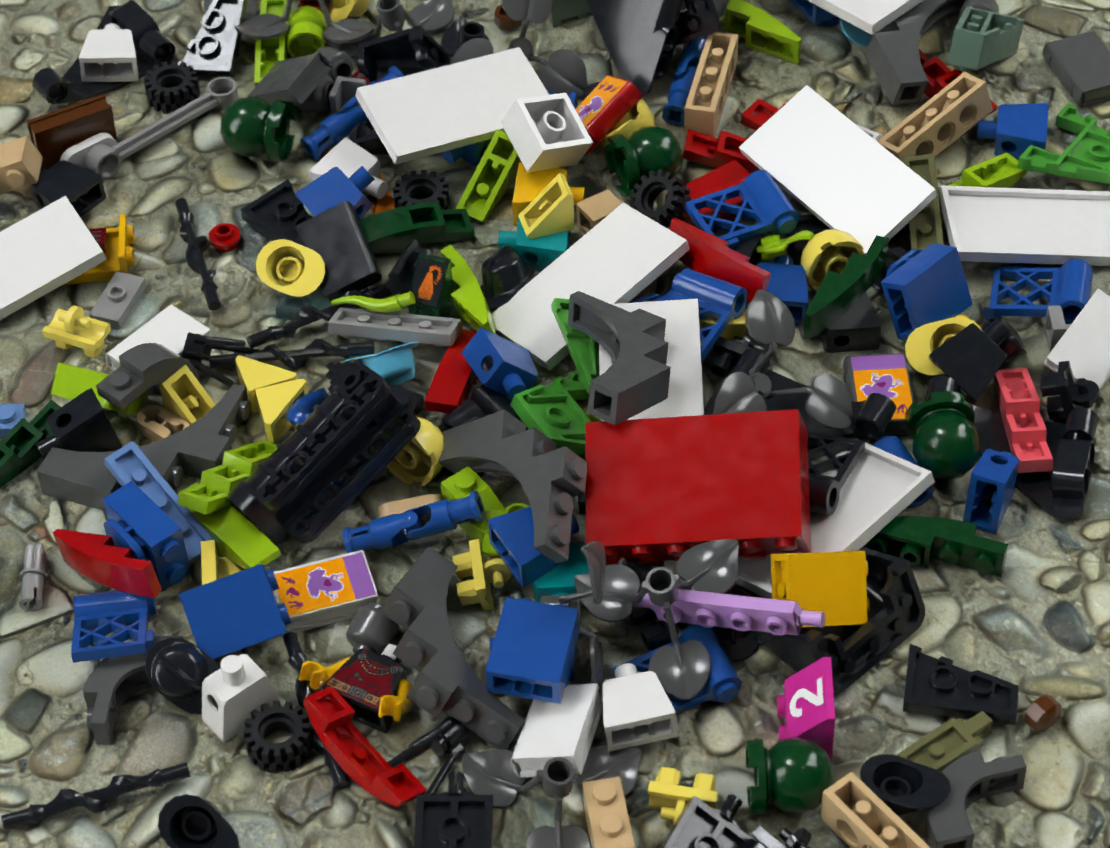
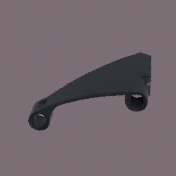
[924,376,1098,524]

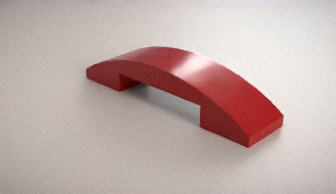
[303,686,427,807]

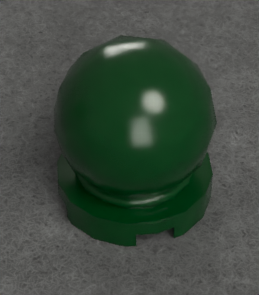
[220,97,296,161]
[605,127,683,198]
[905,391,981,480]
[746,737,835,816]

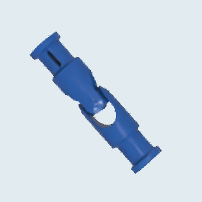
[662,35,707,126]
[300,66,404,160]
[342,490,485,553]

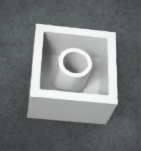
[501,93,593,172]

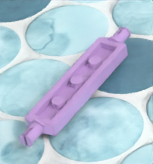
[633,589,825,636]

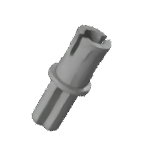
[19,543,48,611]

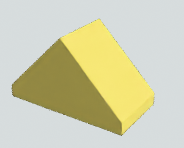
[518,173,574,239]
[235,355,298,414]
[159,365,216,425]
[255,379,309,444]

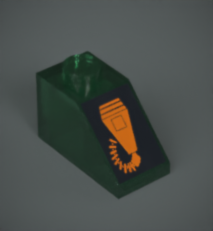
[408,252,455,318]

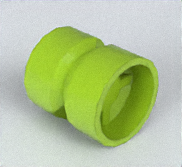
[287,6,326,58]

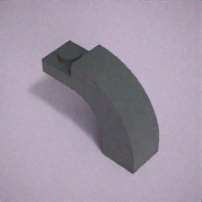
[96,343,200,410]
[83,636,183,745]
[925,750,1027,848]

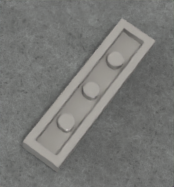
[328,307,462,347]

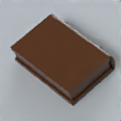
[26,94,118,170]

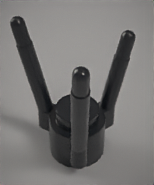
[182,332,261,387]
[388,716,467,795]

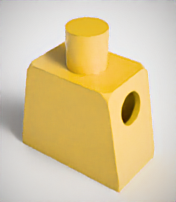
[512,162,585,225]

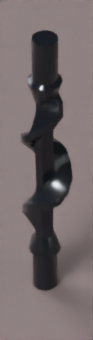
[175,198,221,311]
[247,283,393,349]
[209,339,375,369]
[283,631,350,790]
[1,762,191,830]

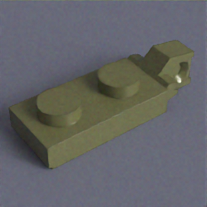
[897,711,993,772]

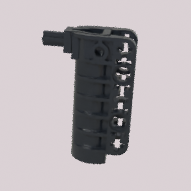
[226,359,421,546]

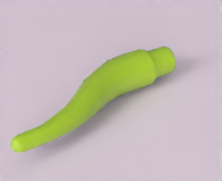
[331,291,416,313]

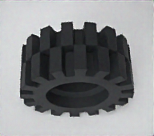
[144,61,200,114]
[393,170,451,210]
[630,170,692,229]
[243,700,313,773]

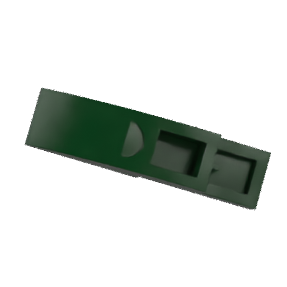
[360,202,474,255]
[863,516,1008,577]

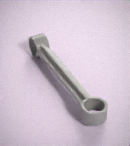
[85,77,238,179]

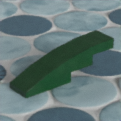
[804,235,889,339]
[0,400,61,488]

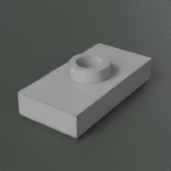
[89,271,147,329]

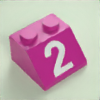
[777,657,835,762]

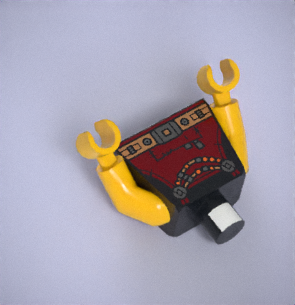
[298,644,413,734]

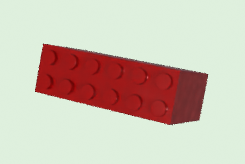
[585,409,811,566]

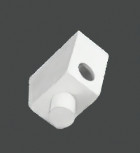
[79,23,139,82]
[309,137,388,199]
[202,654,281,743]
[602,663,678,752]

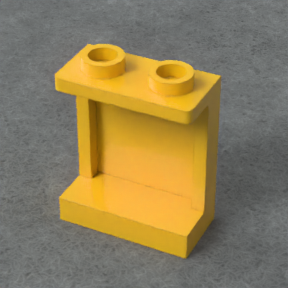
[63,214,135,285]
[771,551,870,628]

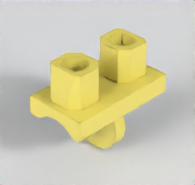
[42,305,111,358]
[452,538,512,611]
[648,767,719,825]

